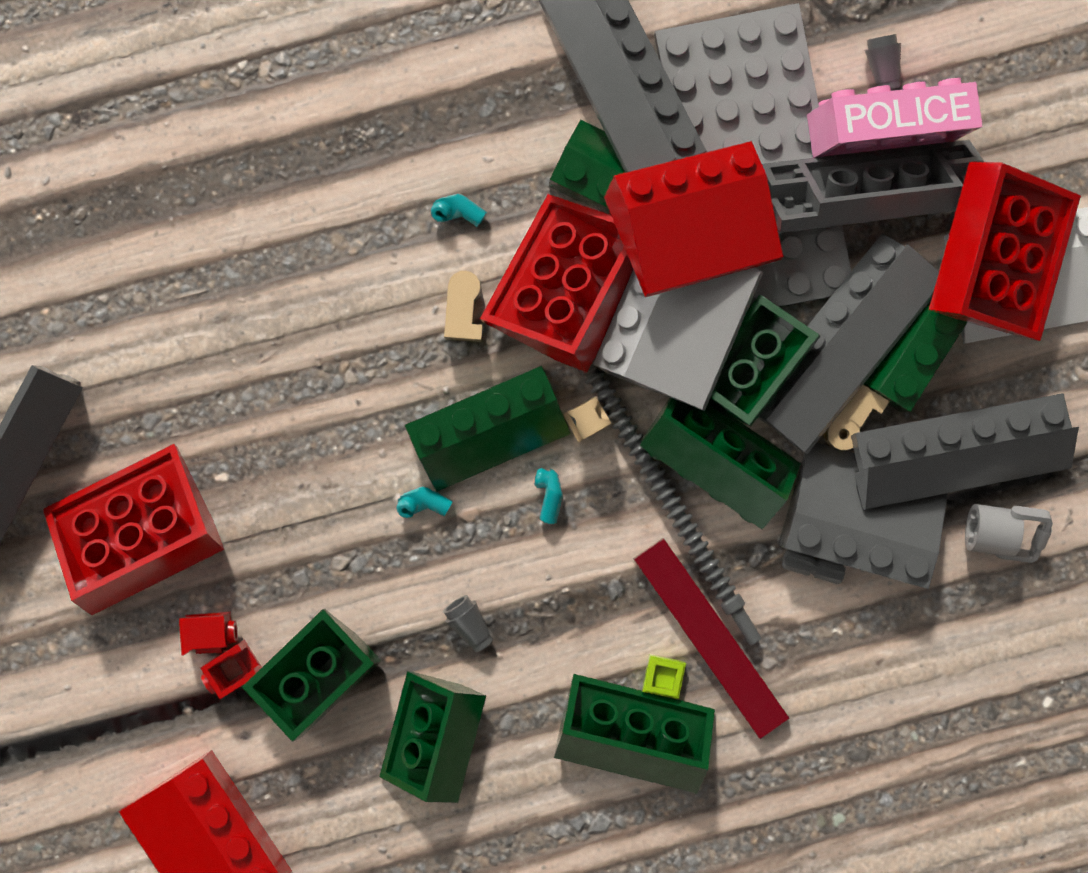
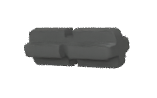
[782,549,846,584]

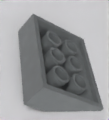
[778,443,948,589]

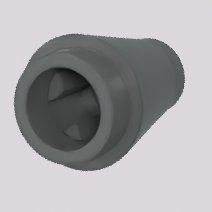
[864,34,901,88]
[443,595,493,652]

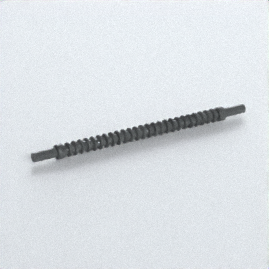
[577,357,762,645]

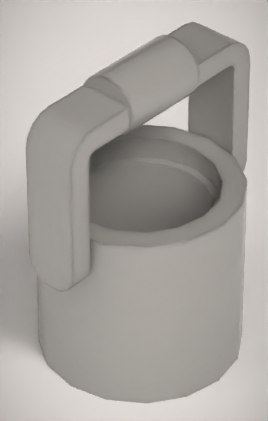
[965,504,1053,563]

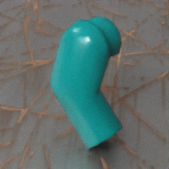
[431,194,487,227]
[534,468,563,524]
[396,486,453,518]

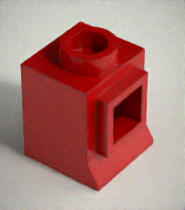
[179,611,238,656]
[200,639,262,699]

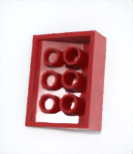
[604,141,783,298]
[929,162,1081,341]
[480,194,633,372]
[43,444,224,615]
[118,750,292,873]

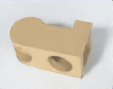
[444,270,483,342]
[823,385,890,450]
[563,396,612,443]

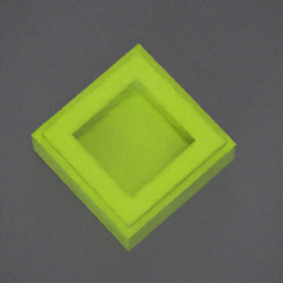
[642,654,686,699]

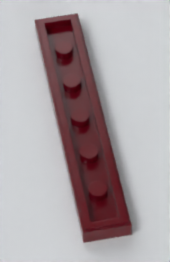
[633,538,790,739]

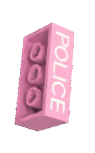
[807,78,983,158]

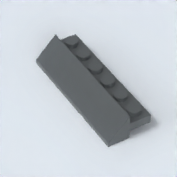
[539,0,707,172]
[762,140,984,232]
[758,233,939,455]
[0,365,83,542]
[851,393,1079,510]

